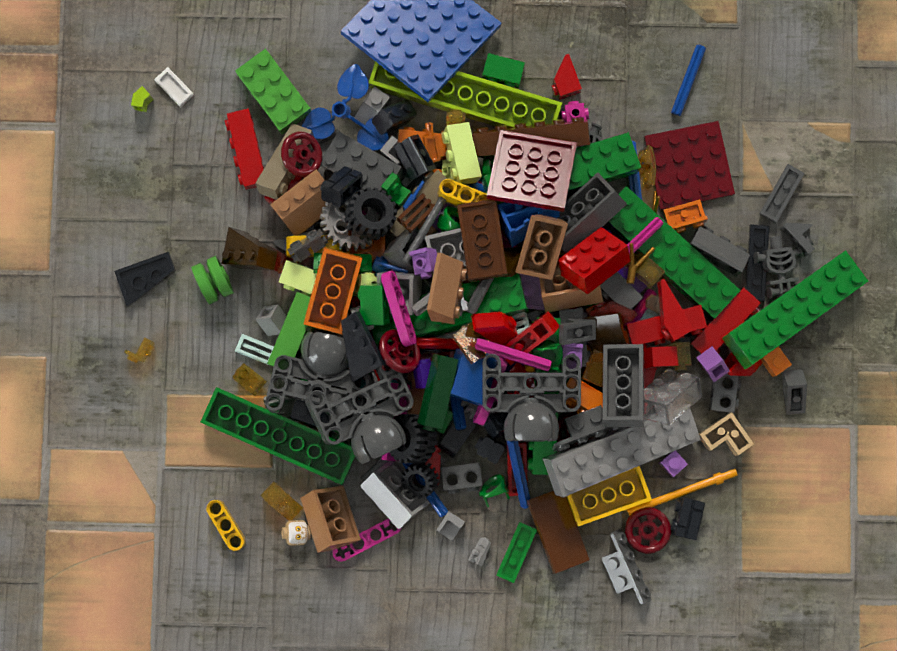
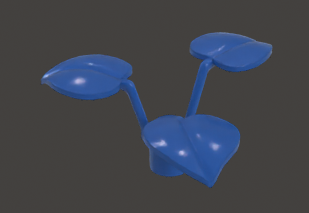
[301,64,389,151]

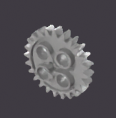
[320,193,380,251]

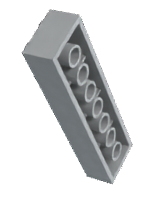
[543,403,701,497]

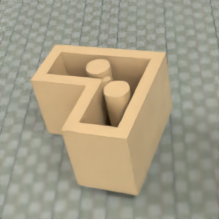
[699,412,754,456]

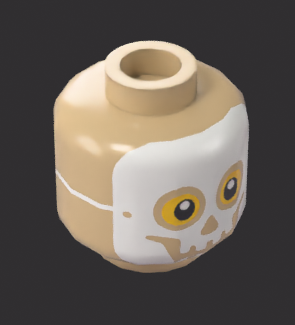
[281,520,311,546]

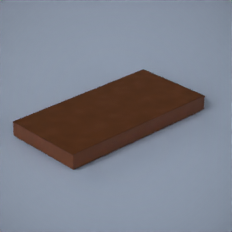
[457,200,508,282]
[527,491,590,574]

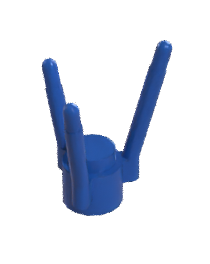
[372,256,408,276]

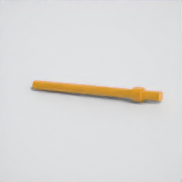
[627,469,738,516]

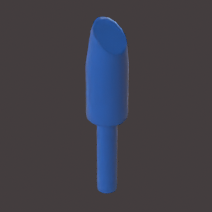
[403,181,425,211]

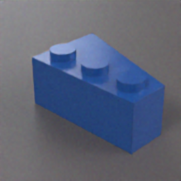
[497,202,560,247]

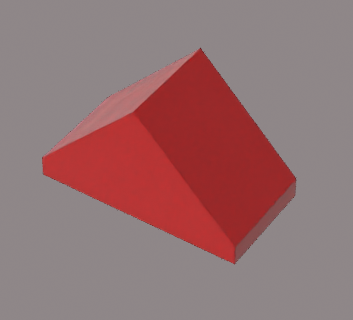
[644,346,679,369]

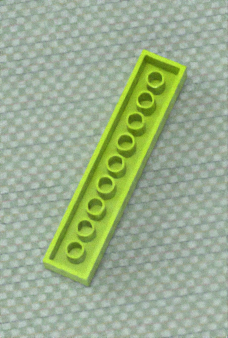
[369,61,562,128]

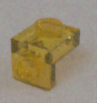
[124,337,155,363]
[232,363,267,396]

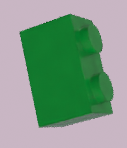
[482,53,525,88]
[358,284,390,325]

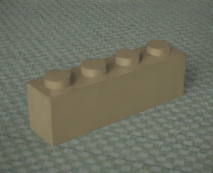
[255,123,314,200]
[389,170,451,237]

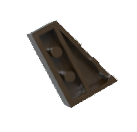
[221,227,278,271]

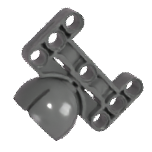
[265,332,369,421]
[482,354,581,442]
[305,358,414,464]

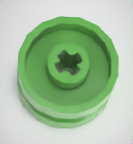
[191,255,234,305]

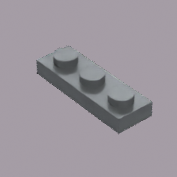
[759,164,804,223]

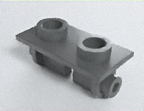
[287,229,328,263]

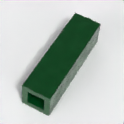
[417,353,458,431]

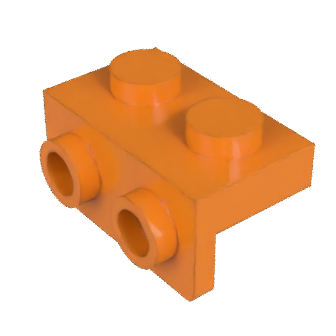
[663,199,708,234]

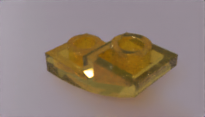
[446,109,466,126]
[638,145,656,189]

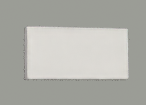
[154,67,194,108]

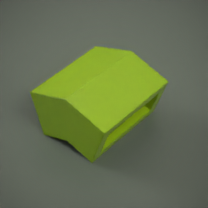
[131,86,154,112]

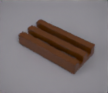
[397,193,435,233]

